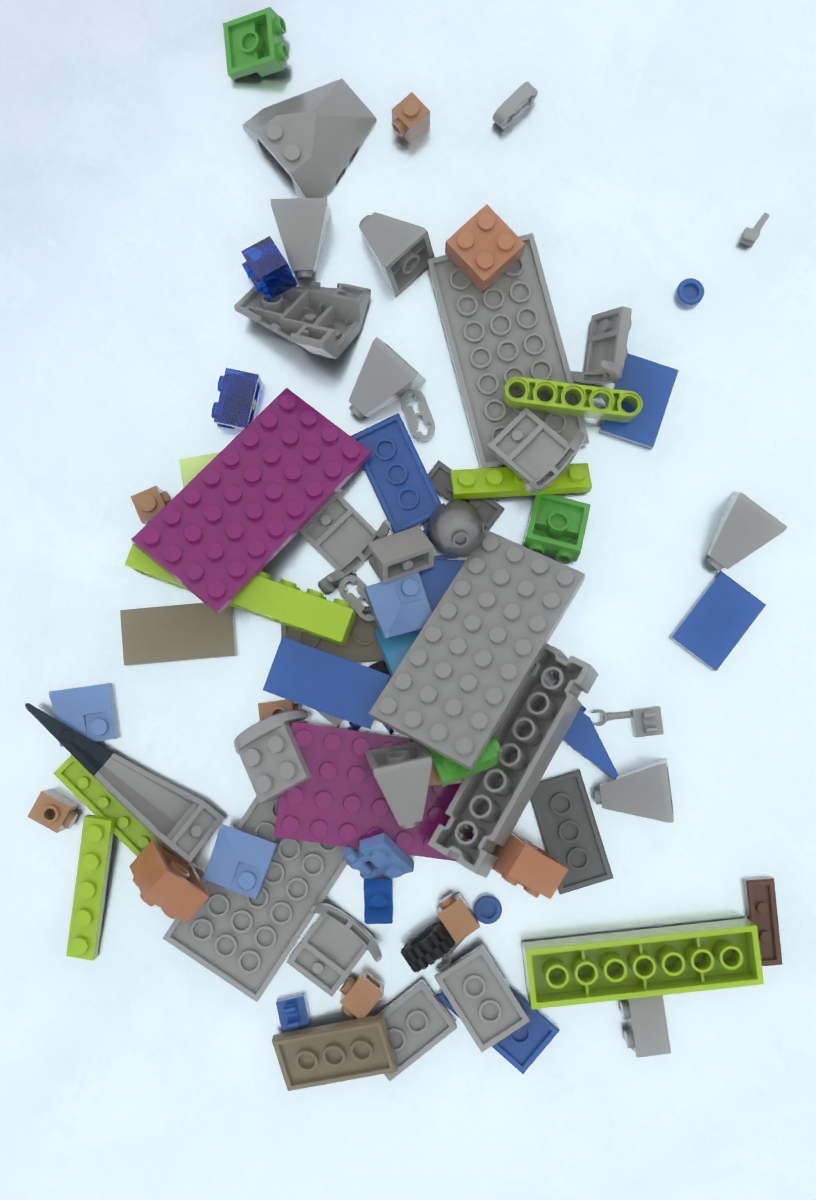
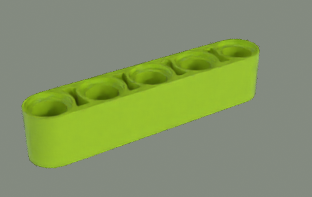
[502,377,643,423]

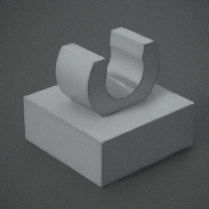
[630,706,664,738]

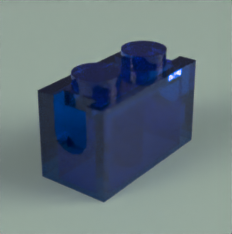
[241,236,297,301]
[211,368,262,432]

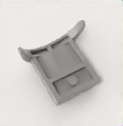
[571,306,632,384]
[488,407,587,494]
[299,492,391,582]
[233,710,312,804]
[286,903,382,997]

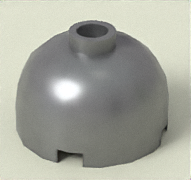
[428,500,484,558]

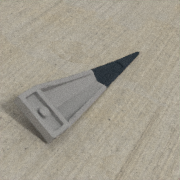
[25,703,225,865]

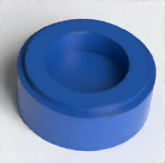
[675,278,704,308]
[473,894,502,924]

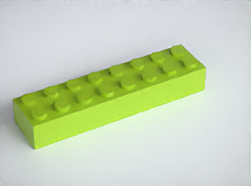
[124,544,357,647]
[522,918,764,1009]

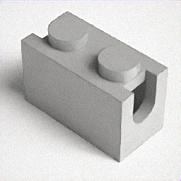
[368,526,434,584]
[620,995,671,1058]

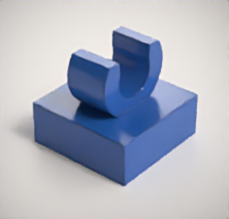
[276,993,311,1031]

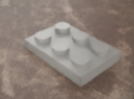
[434,944,530,1053]
[377,979,458,1082]

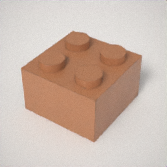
[445,204,525,293]
[492,832,569,900]
[129,840,210,923]

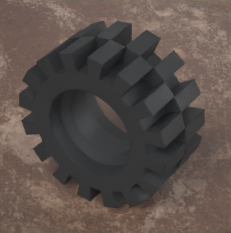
[400,921,456,973]

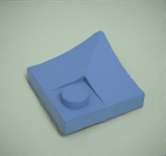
[364,572,432,639]
[49,683,119,747]
[203,824,278,899]

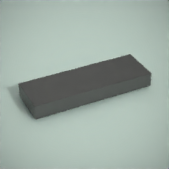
[428,460,505,531]

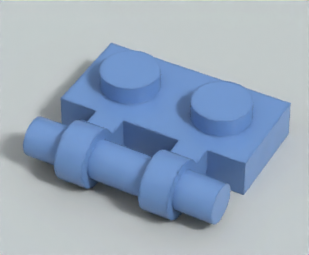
[342,833,414,879]

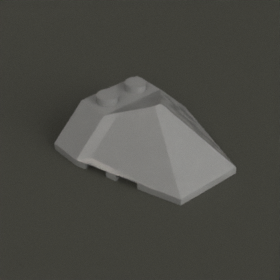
[242,78,377,198]
[234,280,371,359]

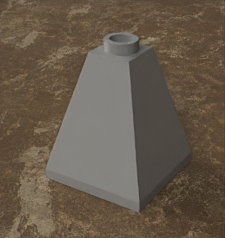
[270,198,331,278]
[359,212,435,297]
[348,337,426,419]
[707,491,788,571]
[365,741,432,828]
[595,758,674,823]

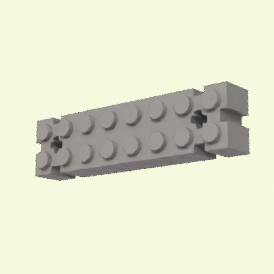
[428,644,599,878]

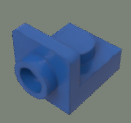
[363,879,393,924]

